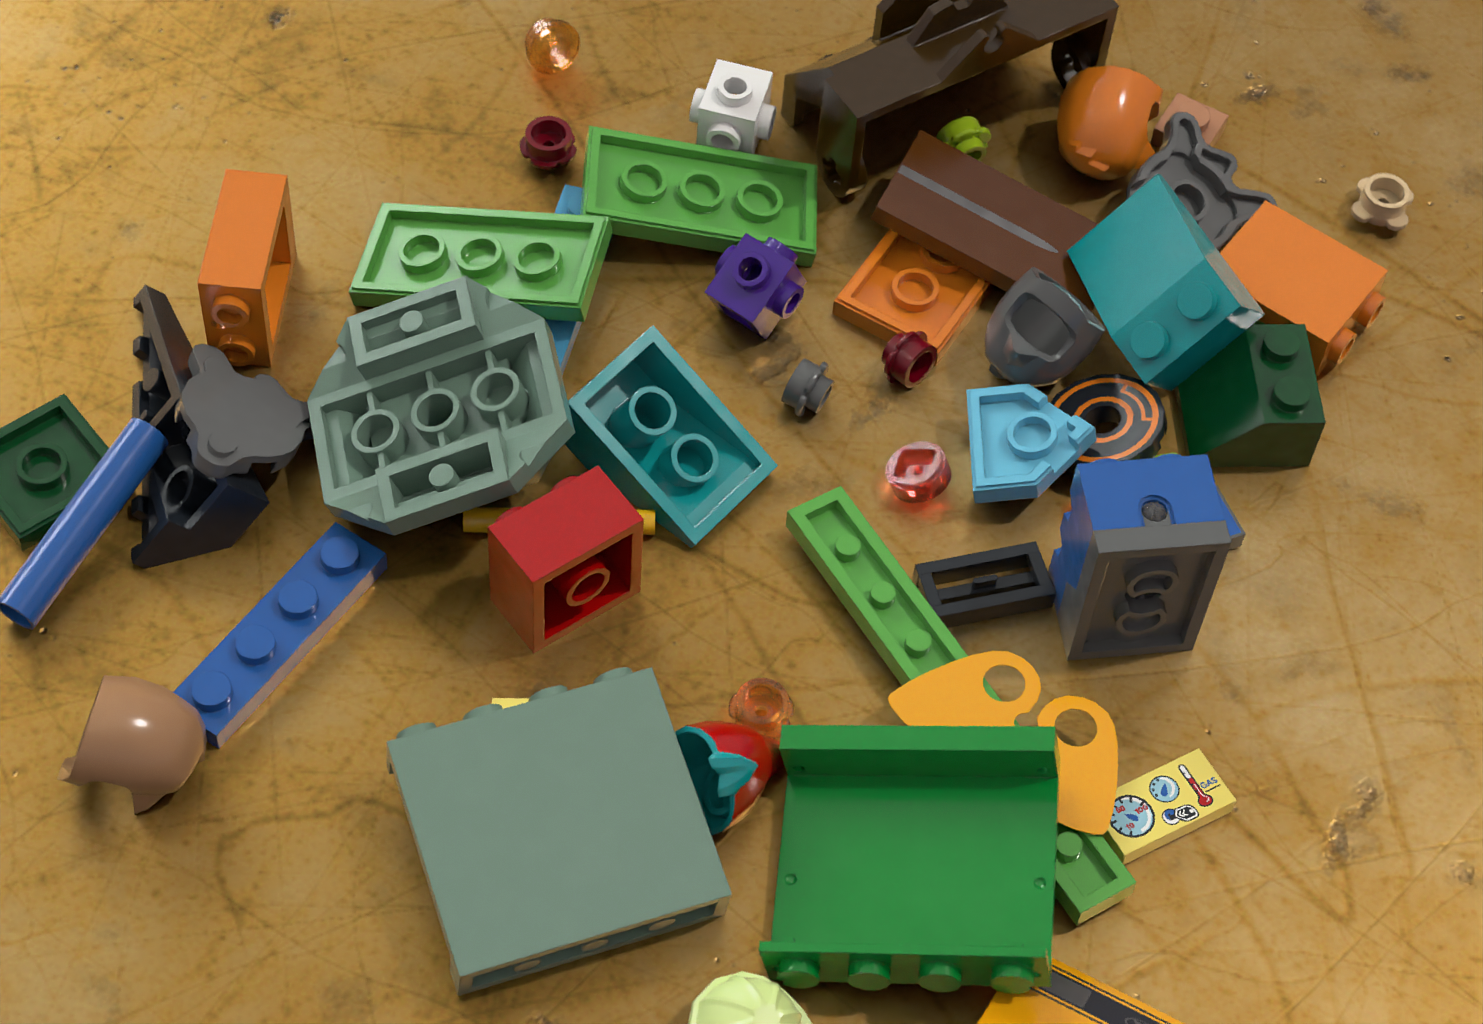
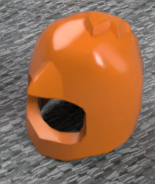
[1057,65,1163,181]

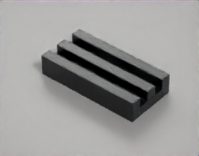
[912,541,1056,628]

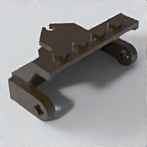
[781,0,1119,198]

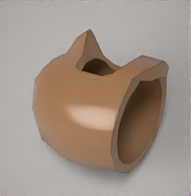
[57,675,207,814]

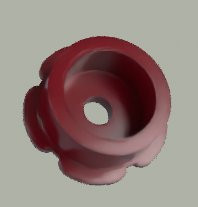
[520,116,577,170]
[881,331,937,388]

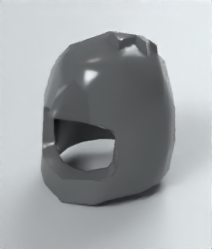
[985,267,1106,387]

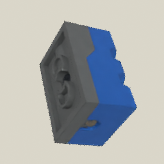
[1048,454,1232,661]

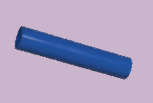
[0,418,168,630]

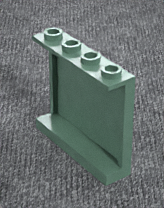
[387,667,732,996]

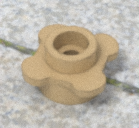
[1351,173,1414,231]

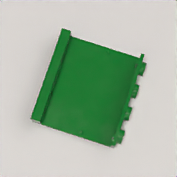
[759,725,1060,994]

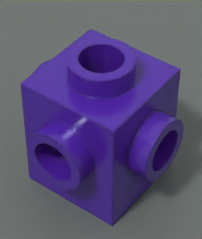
[705,233,807,340]

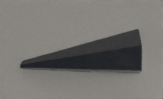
[131,285,270,569]

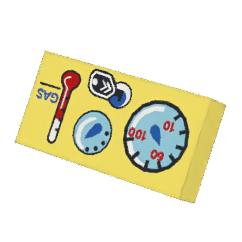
[1102,748,1237,865]

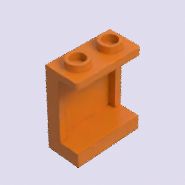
[1220,201,1388,377]

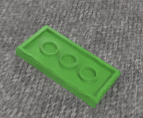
[580,126,817,267]
[349,203,613,322]

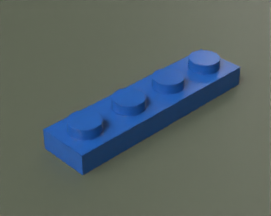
[173,522,388,749]

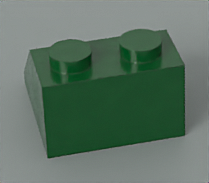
[1175,324,1326,467]

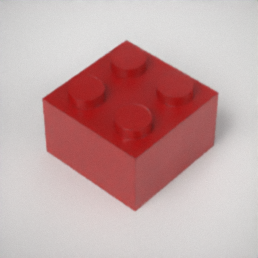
[488,466,644,654]

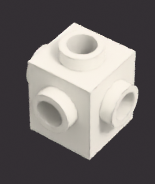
[689,59,777,154]

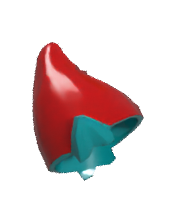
[675,721,785,835]

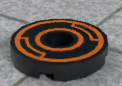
[1051,374,1167,476]

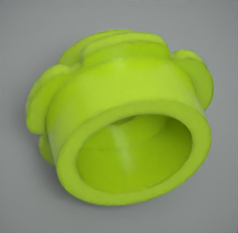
[936,116,991,162]

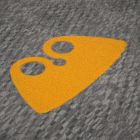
[888,650,1118,835]

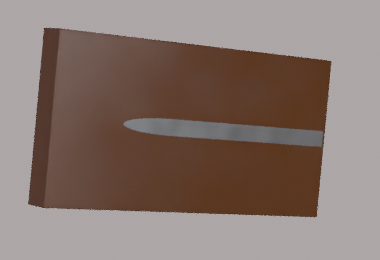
[870,130,1098,312]

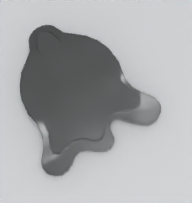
[1126,112,1278,251]
[175,344,313,479]

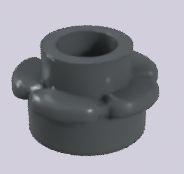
[781,358,835,417]

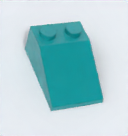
[1067,174,1265,391]
[565,325,778,548]

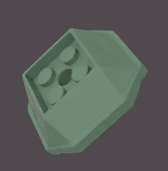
[307,276,575,536]

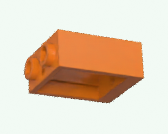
[197,169,297,367]

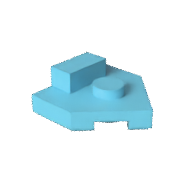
[966,384,1096,504]

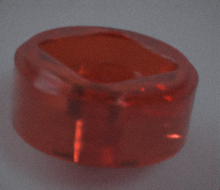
[885,441,952,503]

